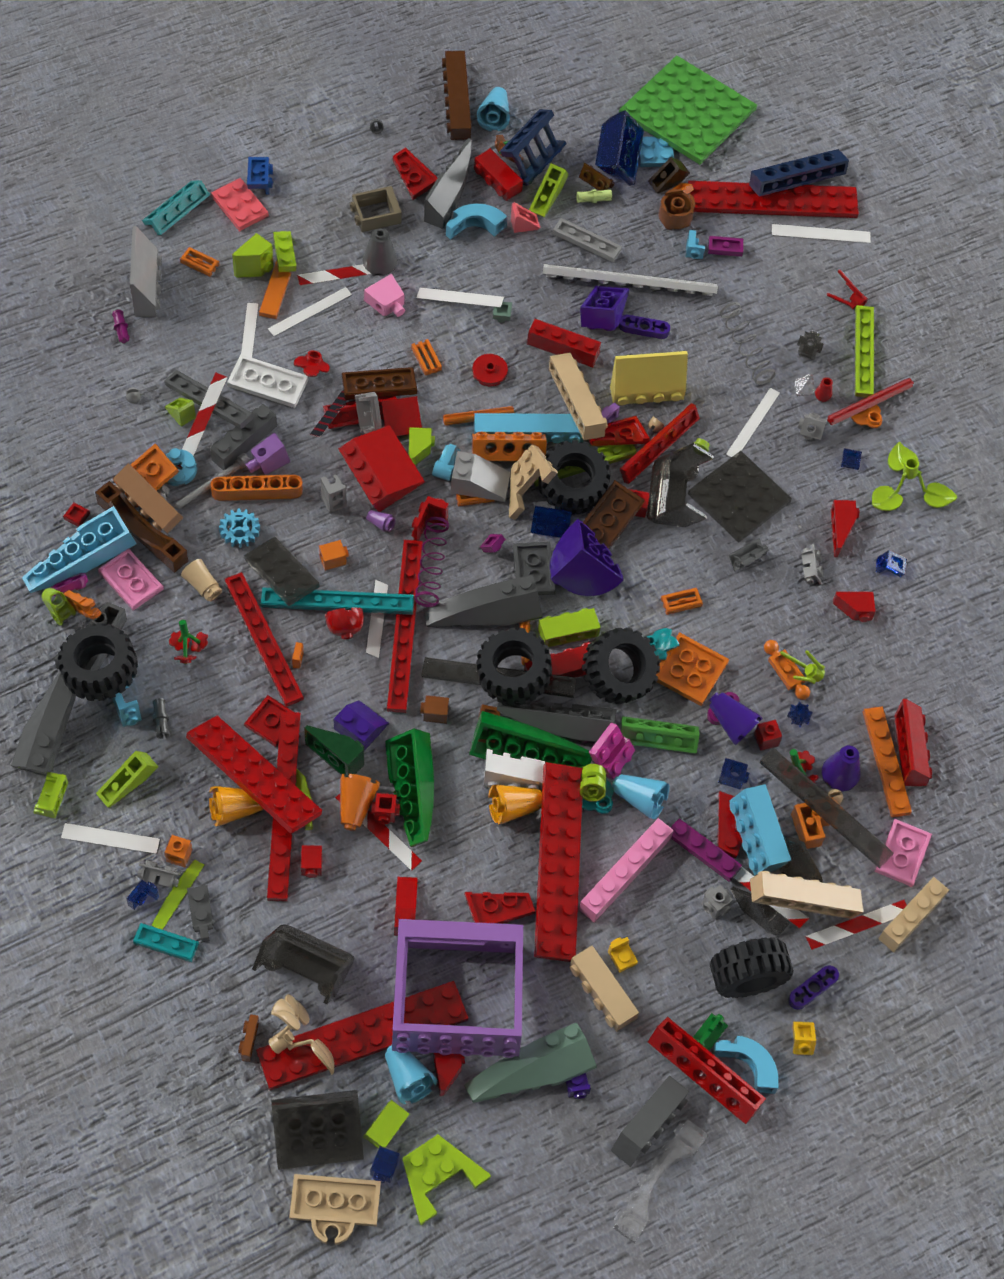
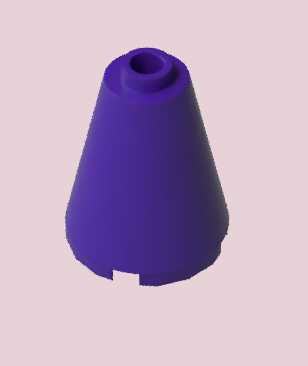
[709,692,763,746]
[821,745,861,792]

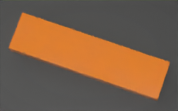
[259,260,292,319]

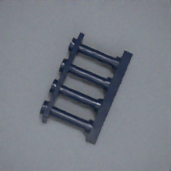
[500,109,567,186]

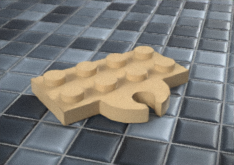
[289,1174,381,1245]

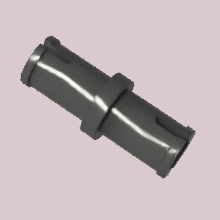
[153,698,169,739]

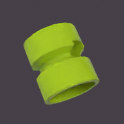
[580,764,606,801]

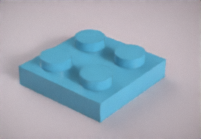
[637,137,674,167]

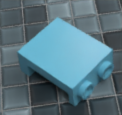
[112,686,142,727]

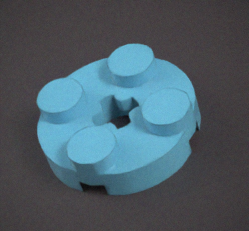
[166,448,197,486]

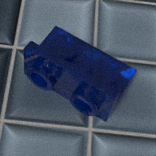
[531,506,572,538]

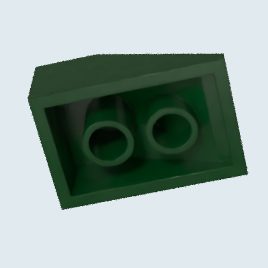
[304,725,364,777]

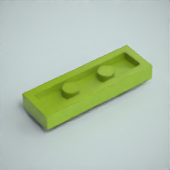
[273,231,296,272]

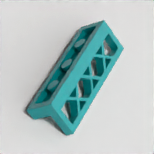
[142,180,210,235]

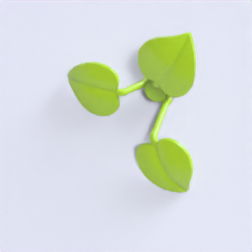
[872,442,957,511]

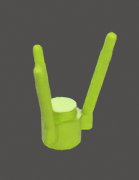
[780,650,825,684]

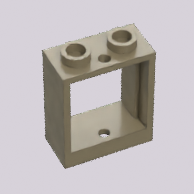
[350,186,402,232]

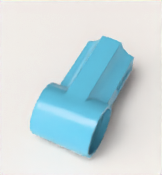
[432,444,460,481]

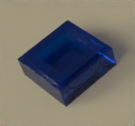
[841,448,862,470]

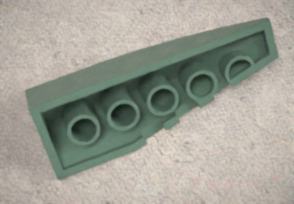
[464,1022,597,1103]

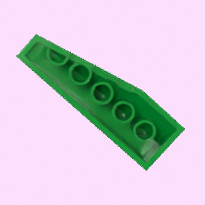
[469,711,592,768]
[385,728,434,847]

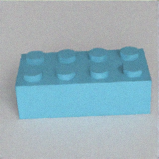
[729,784,791,876]

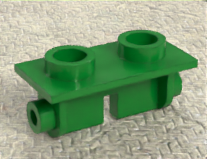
[693,1013,728,1051]

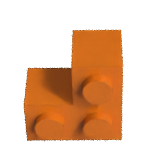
[791,797,838,850]

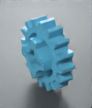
[219,508,260,548]

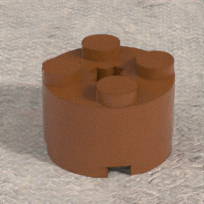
[659,189,695,230]

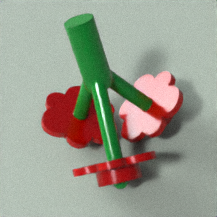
[169,620,208,665]
[777,749,819,789]

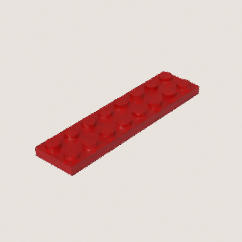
[186,715,322,834]

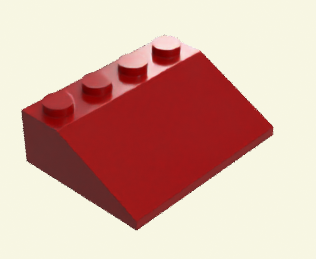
[338,425,425,512]

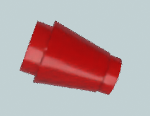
[815,377,833,402]

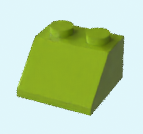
[232,233,274,278]

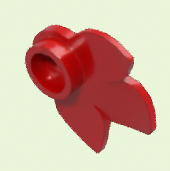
[294,350,330,377]

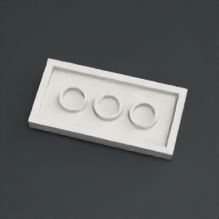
[227,355,308,408]

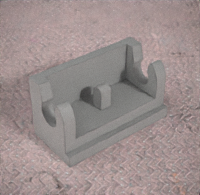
[355,392,382,433]
[321,475,347,513]

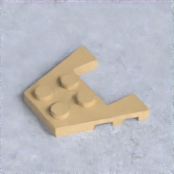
[509,444,558,520]

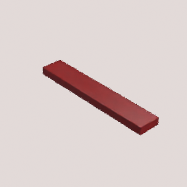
[620,403,700,484]

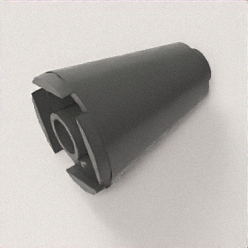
[363,228,398,275]

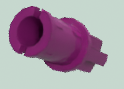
[112,309,129,344]

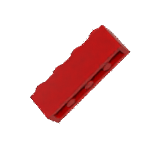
[527,319,601,368]
[524,642,591,688]

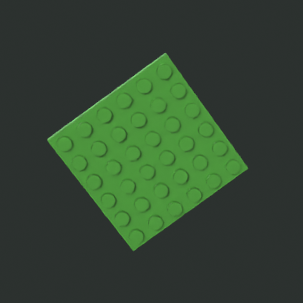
[619,55,757,165]

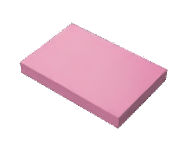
[98,549,164,611]
[875,819,932,887]

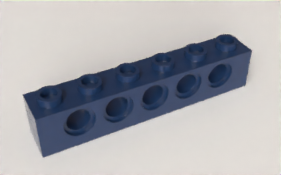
[749,149,849,196]

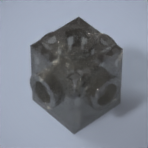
[797,331,824,360]

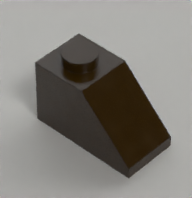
[648,157,690,193]

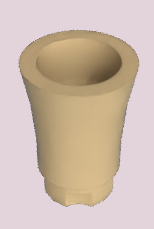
[181,559,222,602]

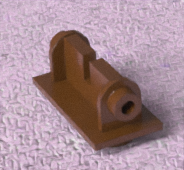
[579,163,615,191]

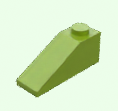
[529,163,569,218]
[96,751,159,808]

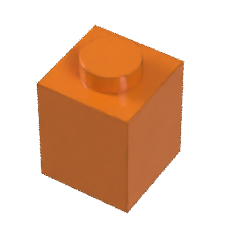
[319,540,349,570]

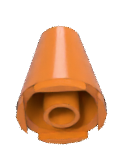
[340,774,380,831]

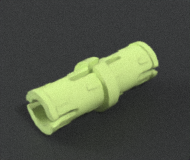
[576,189,612,203]

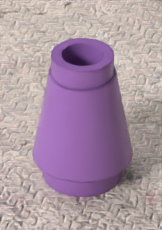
[366,510,396,532]

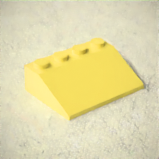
[610,351,688,405]

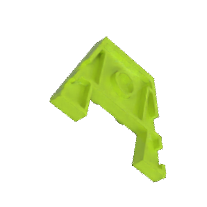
[402,1134,491,1225]

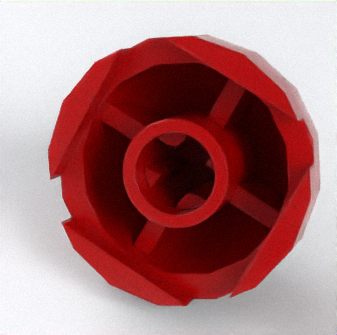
[325,608,364,639]

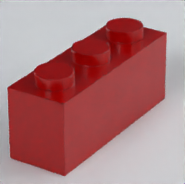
[474,148,523,201]

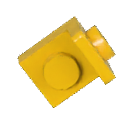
[608,937,638,973]
[792,1021,816,1055]

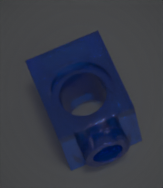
[718,758,750,790]
[370,1146,400,1183]

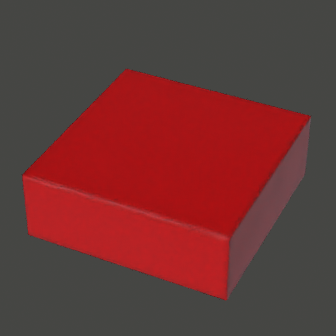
[63,502,90,527]

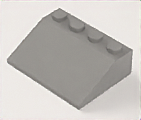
[130,226,162,317]

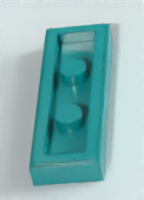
[133,923,199,963]

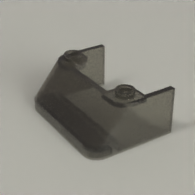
[646,443,713,528]
[730,835,823,935]
[252,924,354,1004]

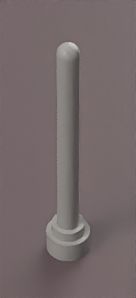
[175,453,251,509]

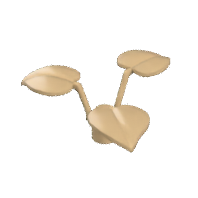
[268,994,334,1075]

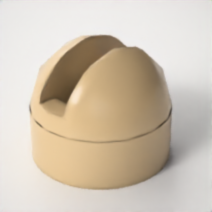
[648,416,664,432]
[827,789,843,806]

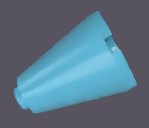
[477,87,510,131]
[612,774,670,819]
[385,1045,437,1104]

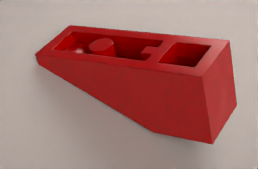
[831,500,860,557]
[394,877,418,936]

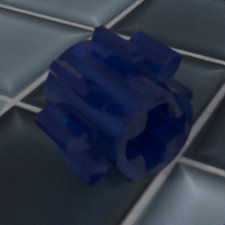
[787,702,813,727]

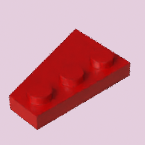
[393,147,438,200]
[588,416,650,446]
[717,791,742,858]
[464,892,535,924]

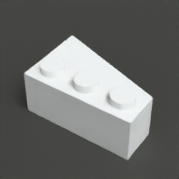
[484,749,545,791]

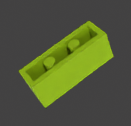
[538,608,601,647]

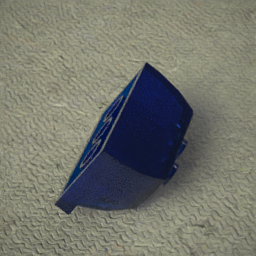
[595,110,644,186]

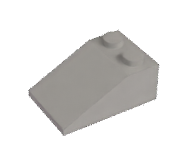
[450,451,511,502]

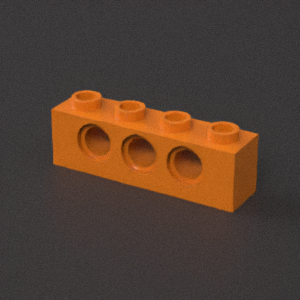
[472,432,547,461]

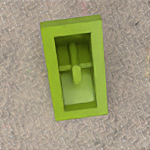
[164,397,196,427]

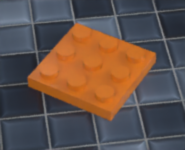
[656,632,730,707]

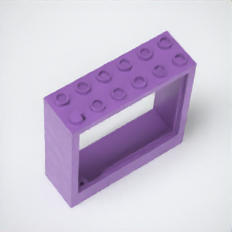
[392,919,523,1058]

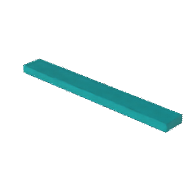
[260,587,415,615]

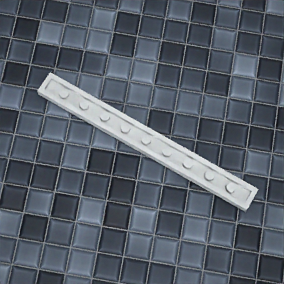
[543,264,718,296]

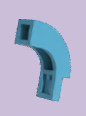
[446,204,508,239]
[713,1036,778,1094]

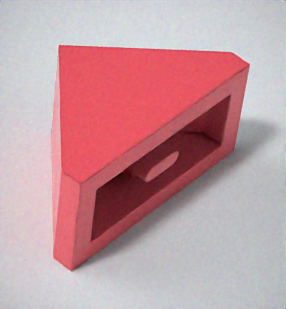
[510,202,540,233]

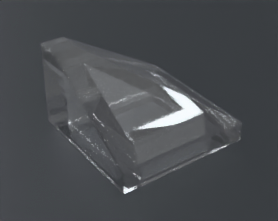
[794,374,815,396]

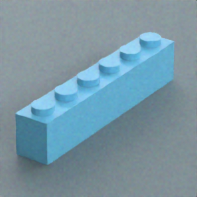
[474,413,583,443]

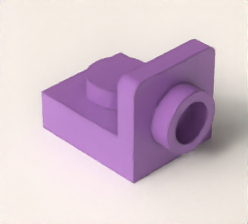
[601,403,620,423]

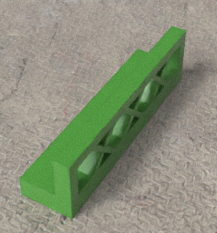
[620,716,699,754]

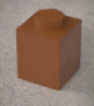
[420,695,449,724]

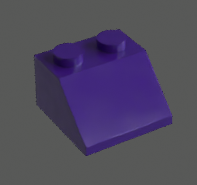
[333,700,389,751]

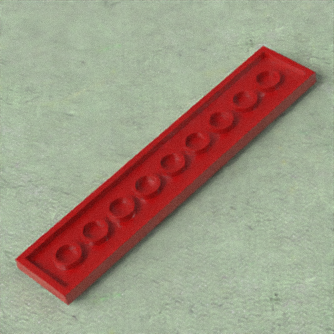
[688,181,859,218]
[534,762,583,962]
[256,981,469,1091]

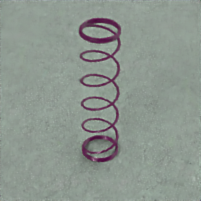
[414,517,449,607]

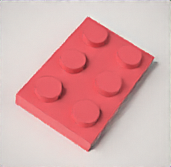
[211,178,269,232]

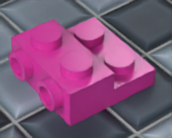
[589,723,635,780]

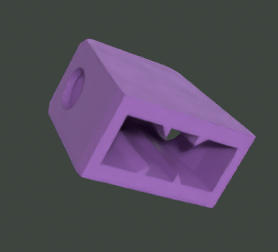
[245,433,290,475]

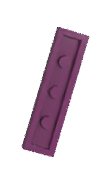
[670,818,742,882]

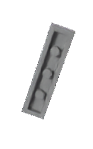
[552,218,622,263]

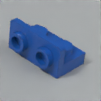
[247,157,273,195]

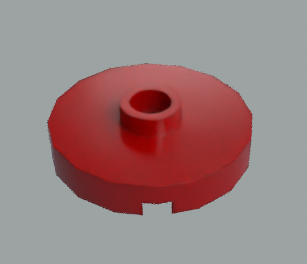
[472,353,508,387]

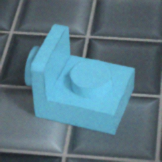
[685,230,705,259]

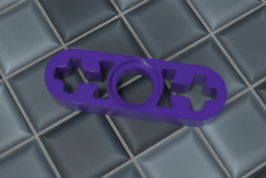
[619,315,670,339]
[788,965,839,1010]

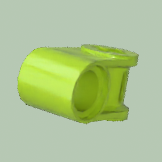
[42,588,76,626]

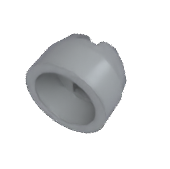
[126,387,141,404]

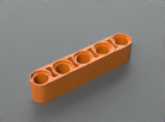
[210,475,303,501]

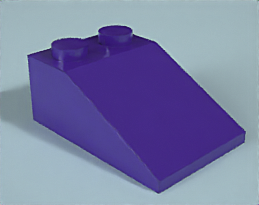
[580,286,629,331]

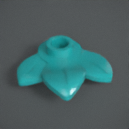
[647,628,680,660]
[582,779,614,814]

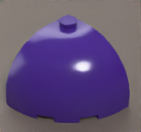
[550,519,624,596]

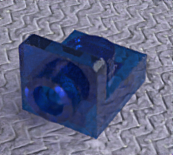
[876,550,907,577]
[126,880,159,910]

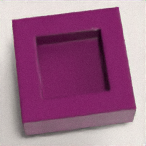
[480,534,506,553]

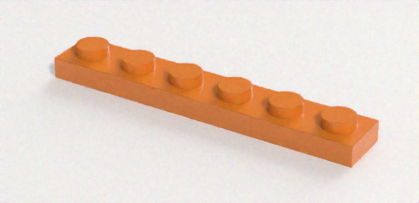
[863,706,912,818]

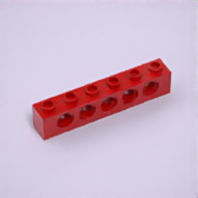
[648,1016,766,1124]

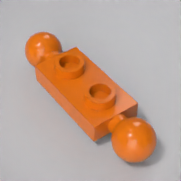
[764,640,811,700]

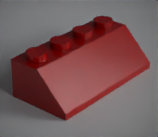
[894,699,932,786]

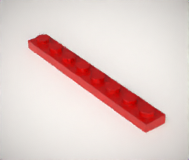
[224,572,304,707]

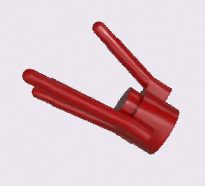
[827,269,868,309]

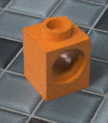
[164,835,193,867]

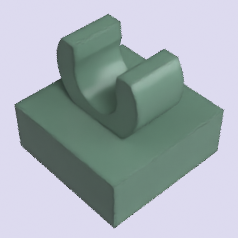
[492,302,512,323]

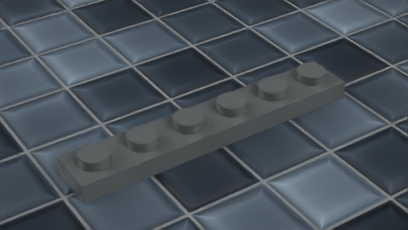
[164,370,254,430]

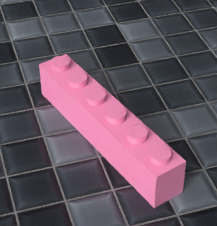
[579,818,674,923]

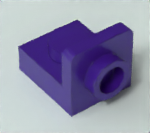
[566,1073,591,1099]

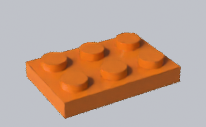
[113,444,179,508]

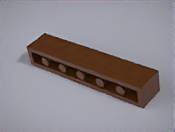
[442,51,471,140]

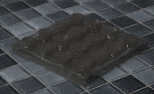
[688,451,792,543]

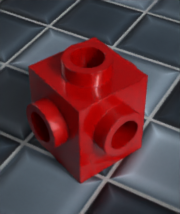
[371,793,400,824]

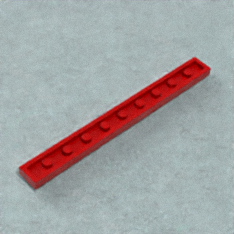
[387,540,423,713]
[267,712,301,902]

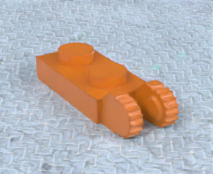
[64,590,101,619]

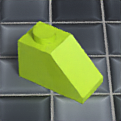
[409,427,435,466]

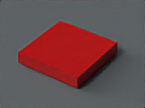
[381,396,422,436]
[244,695,293,747]

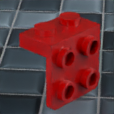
[411,496,449,541]

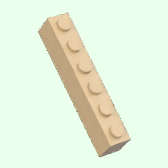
[549,353,608,440]
[750,871,863,919]

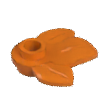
[851,403,882,428]

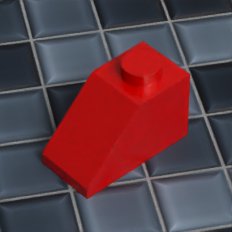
[833,592,876,622]
[433,1053,465,1096]

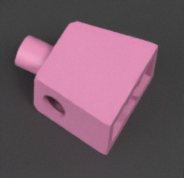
[364,274,405,317]

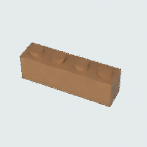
[113,463,184,534]

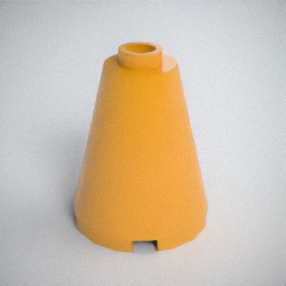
[488,784,542,824]
[209,786,263,826]

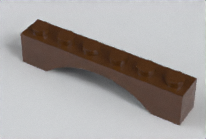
[95,481,188,573]

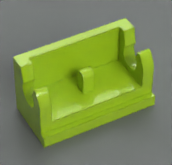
[33,772,68,819]
[363,1100,409,1149]

